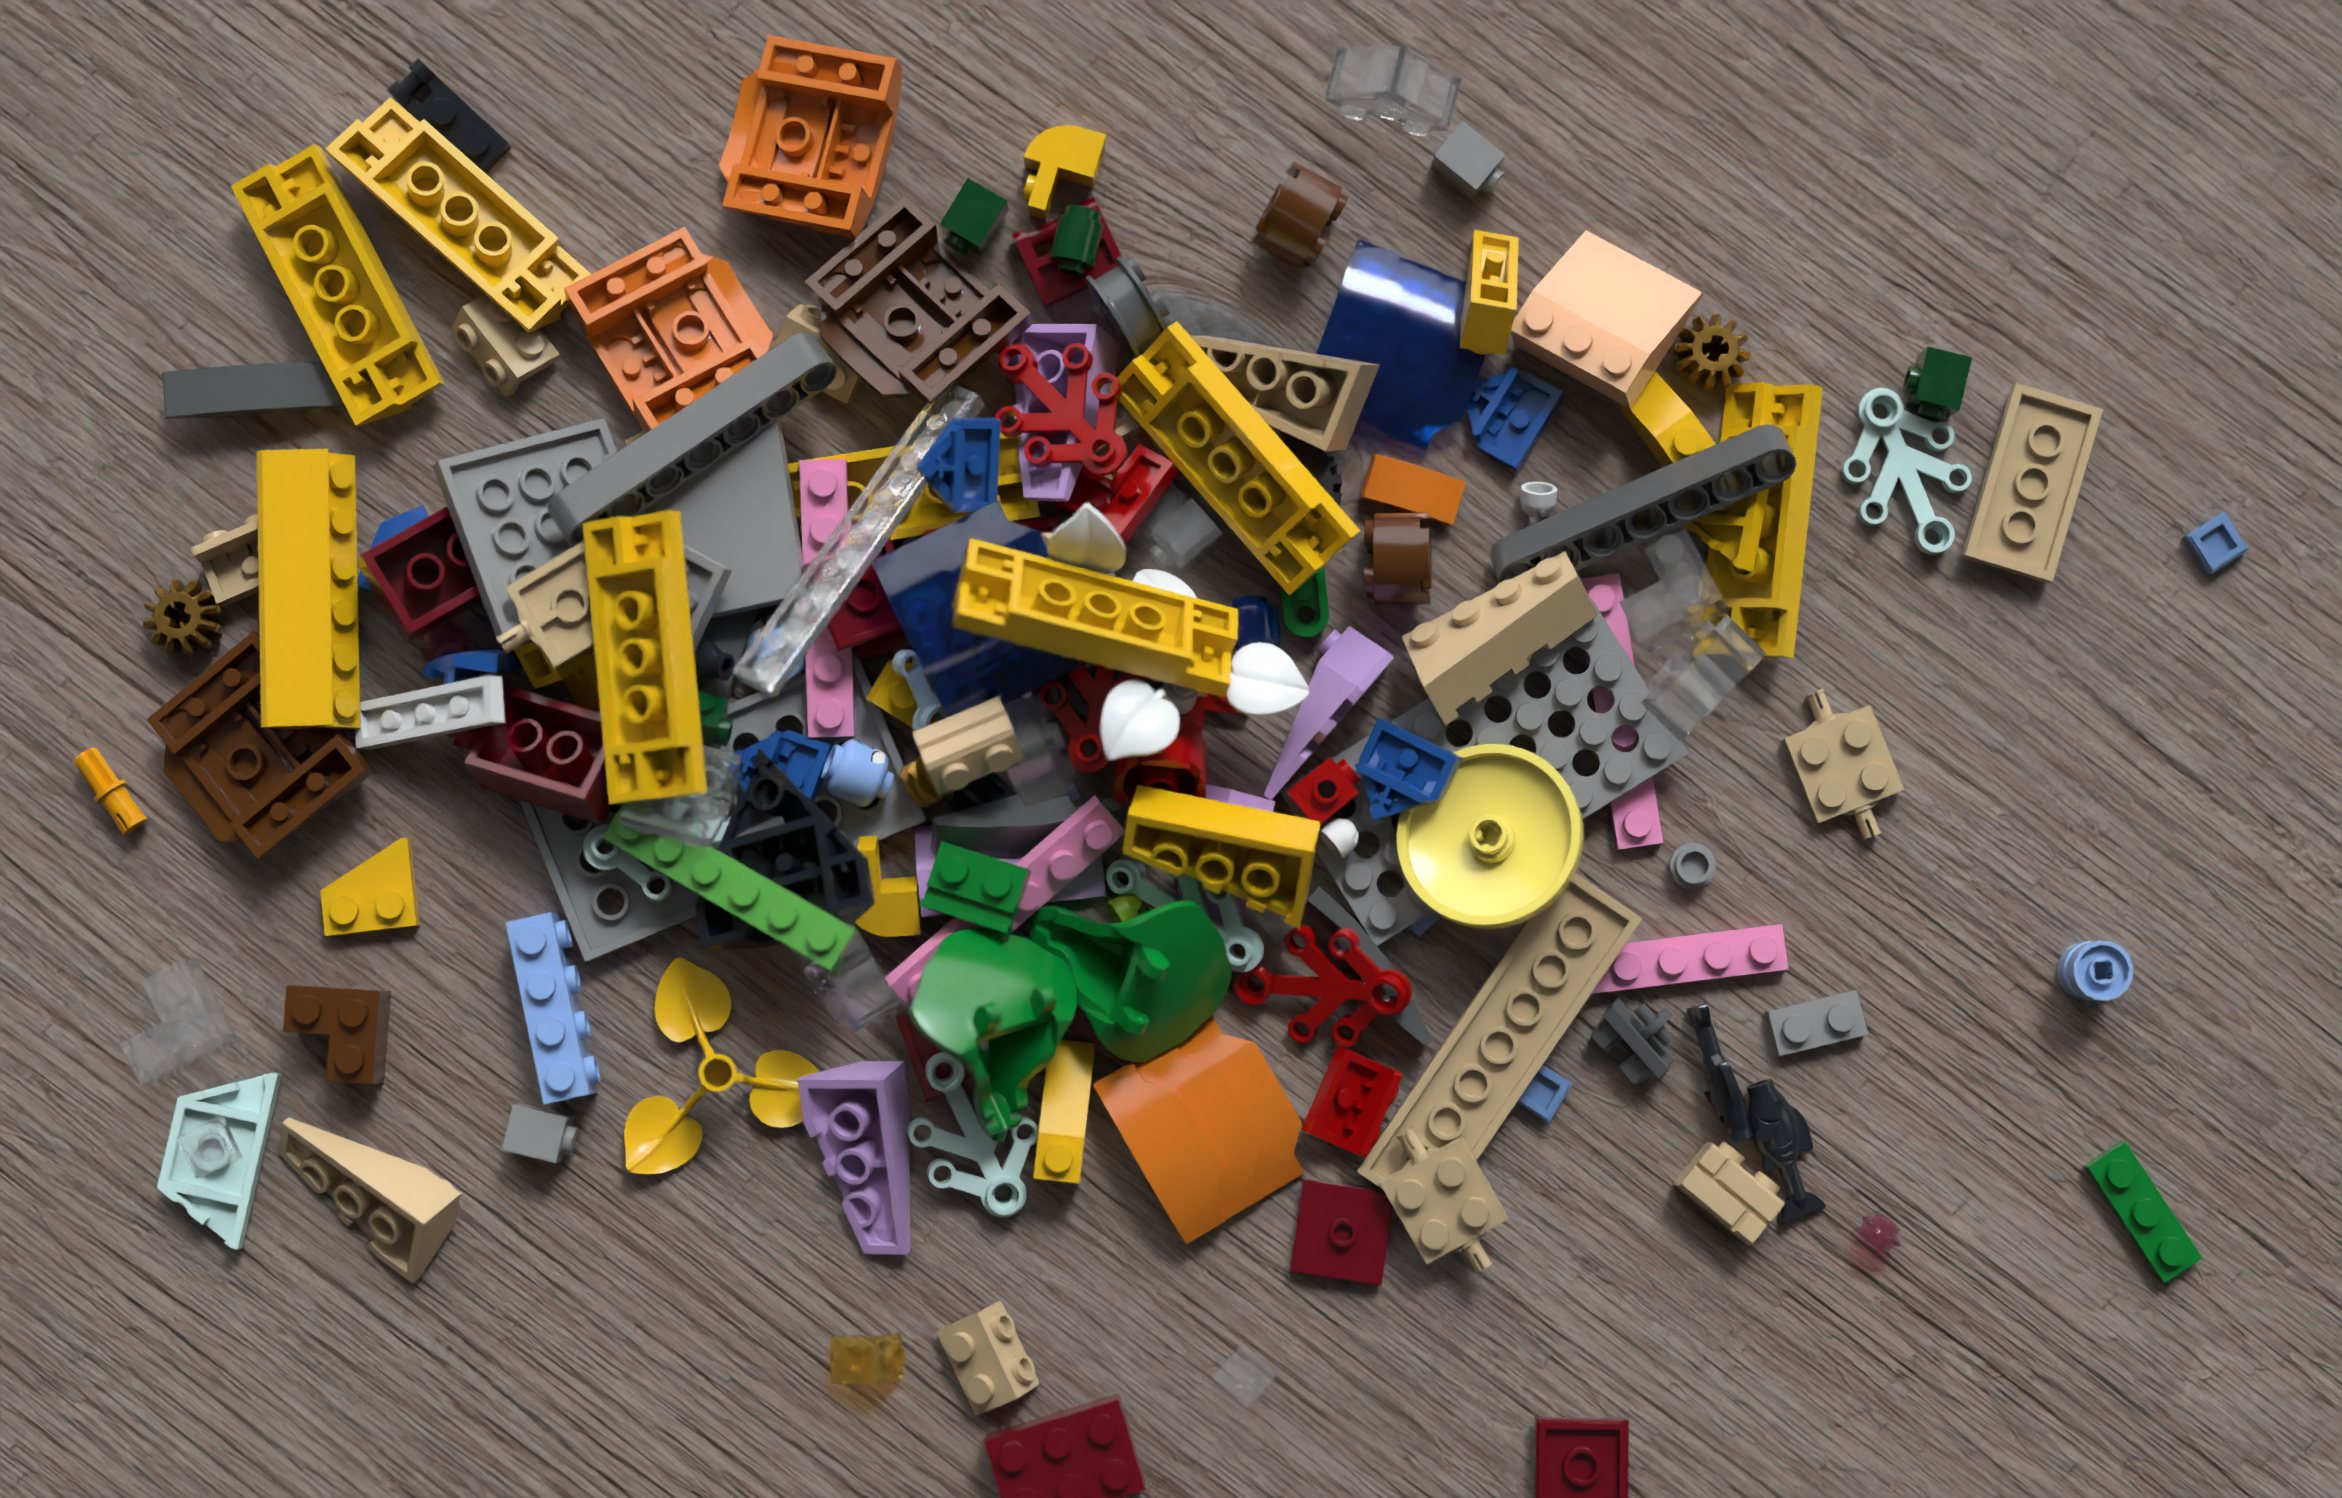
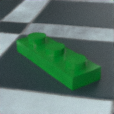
[2083,1141,2202,1283]

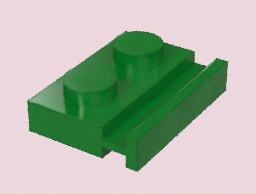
[920,841,1032,935]

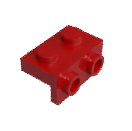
[1301,1045,1402,1158]

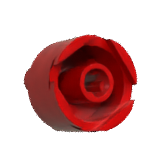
[1113,721,1207,807]

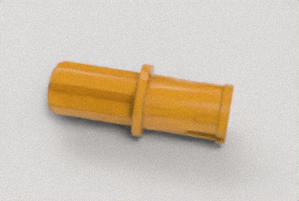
[75,747,148,835]

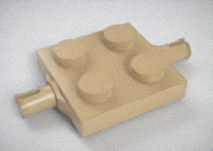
[497,541,594,669]
[1783,689,1905,840]
[1380,1127,1508,1273]

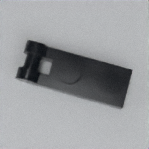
[386,58,511,174]

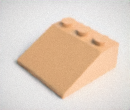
[1510,231,1703,409]

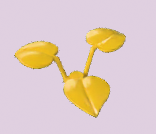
[624,957,819,1174]

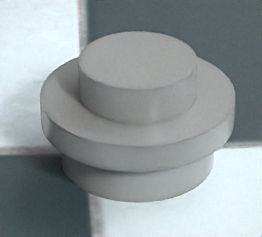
[1669,843,1716,889]

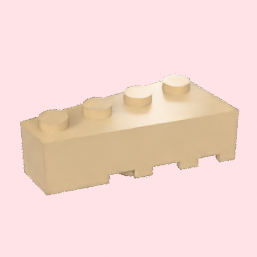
[1190,336,1380,451]

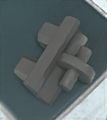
[1591,997,1674,1085]

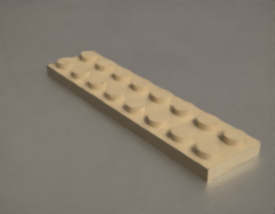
[1357,873,1642,1189]

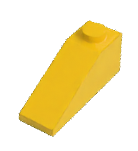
[1460,230,1519,356]
[1615,371,1716,467]
[1033,1040,1096,1184]

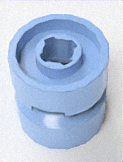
[2057,941,2133,1001]

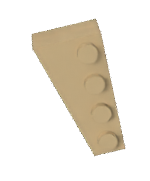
[1402,551,1598,726]

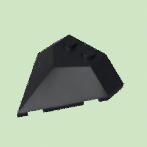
[695,749,875,950]

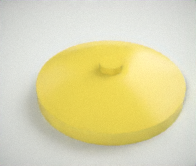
[1397,744,1584,929]

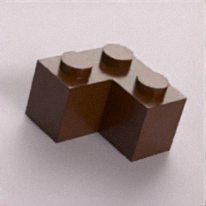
[283,985,391,1084]

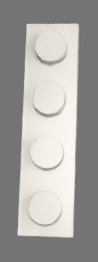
[355,675,505,750]

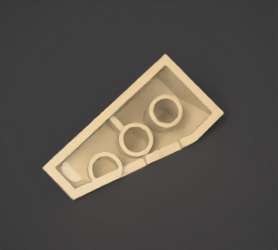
[278,1118,461,1283]

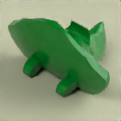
[1026,900,1232,1062]
[909,927,1077,1142]

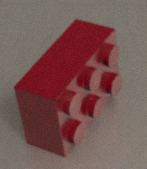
[358,506,483,644]
[464,685,612,825]
[984,1393,1146,1498]

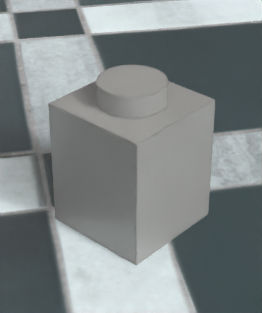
[1431,121,1505,200]
[501,1103,578,1163]

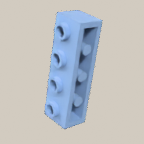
[505,912,601,1104]

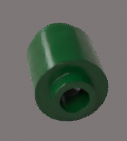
[1050,205,1103,276]

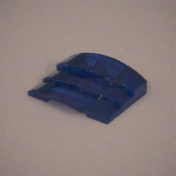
[1316,239,1485,458]
[872,500,1081,717]

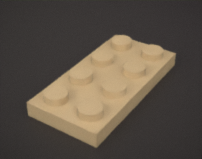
[1961,383,2103,584]

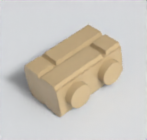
[912,696,1025,795]
[1673,1141,1785,1246]

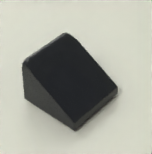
[953,772,1017,812]

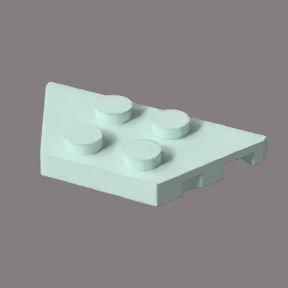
[157,1072,282,1250]

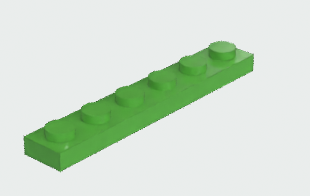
[602,802,860,974]

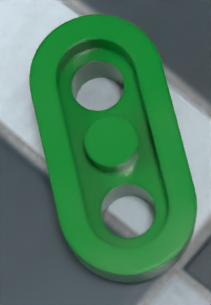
[1279,567,1329,639]

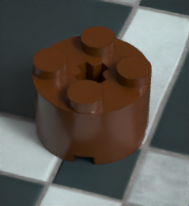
[1250,161,1348,268]
[1364,513,1432,605]

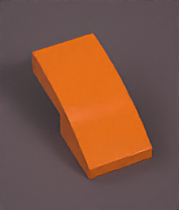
[1360,454,1466,526]

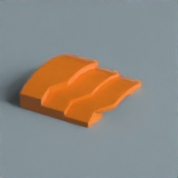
[719,35,903,238]
[564,227,773,433]
[1093,1015,1304,1244]

